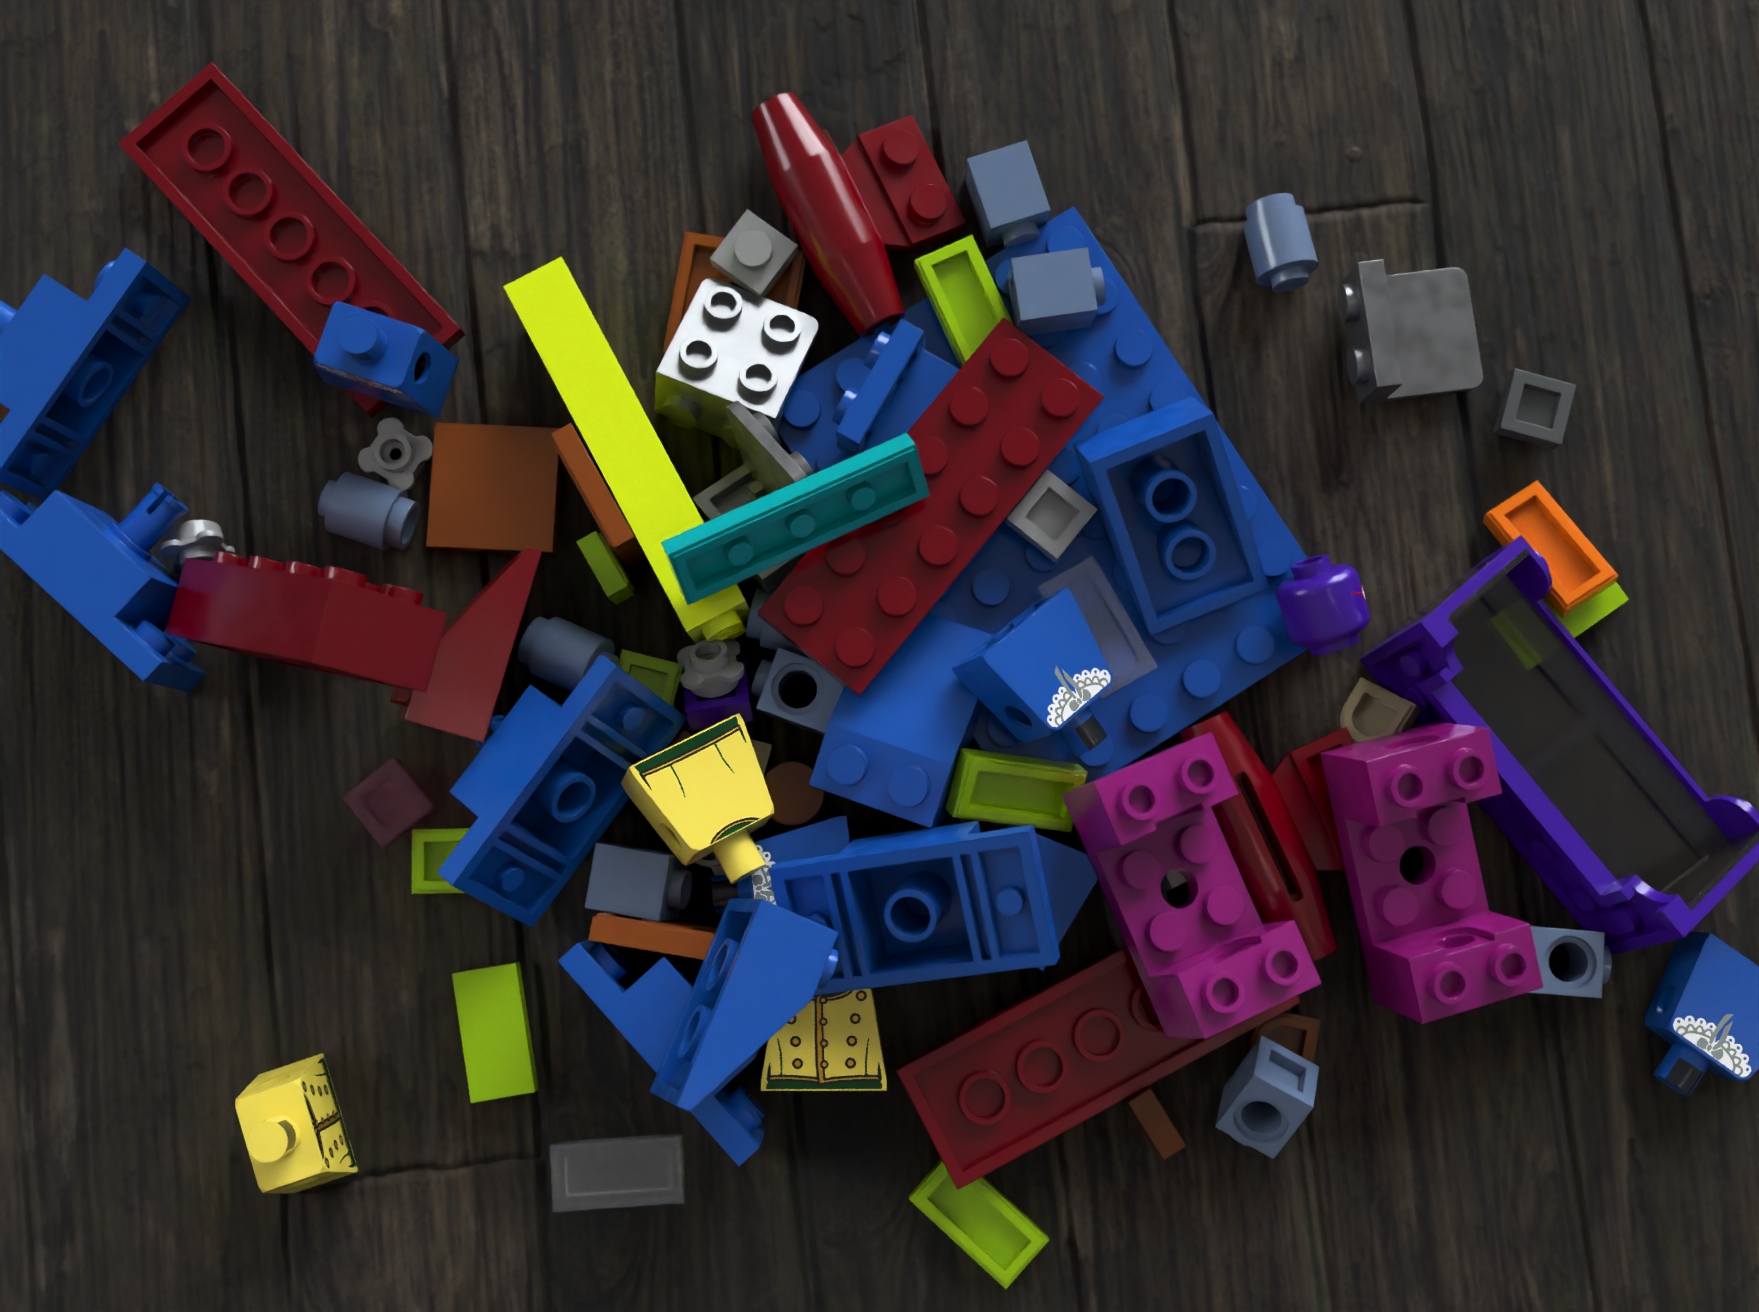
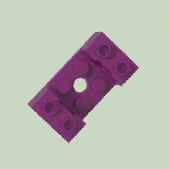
[1320,722,1543,1024]
[1062,732,1322,1039]

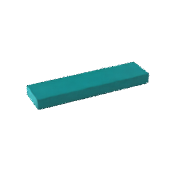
[661,433,930,605]

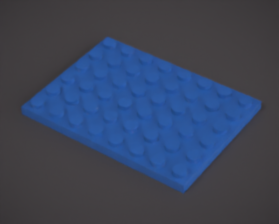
[778,206,1308,784]

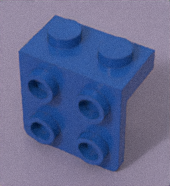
[832,319,960,456]

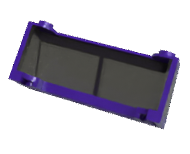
[1359,535,1759,955]

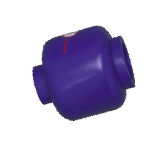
[1275,554,1371,655]

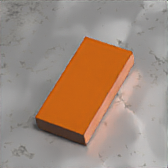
[1483,480,1619,618]

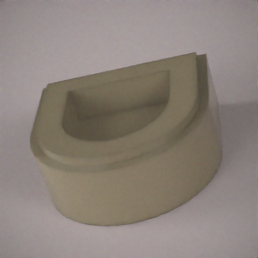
[1340,677,1421,744]

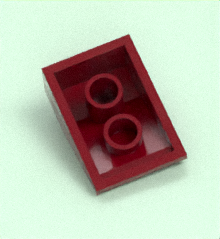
[390,547,542,742]

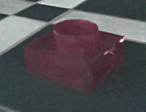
[342,757,438,848]

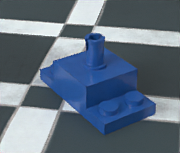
[0,248,191,501]
[0,482,206,693]
[437,654,687,928]
[769,821,1060,995]
[558,940,767,1166]

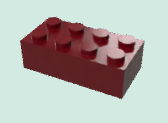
[165,551,447,693]

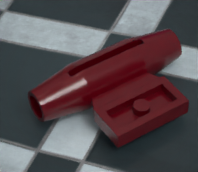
[751,92,966,338]
[1180,711,1354,962]

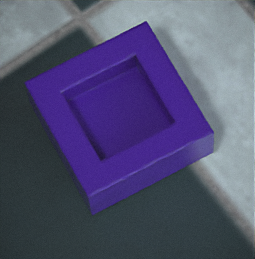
[683,661,753,731]

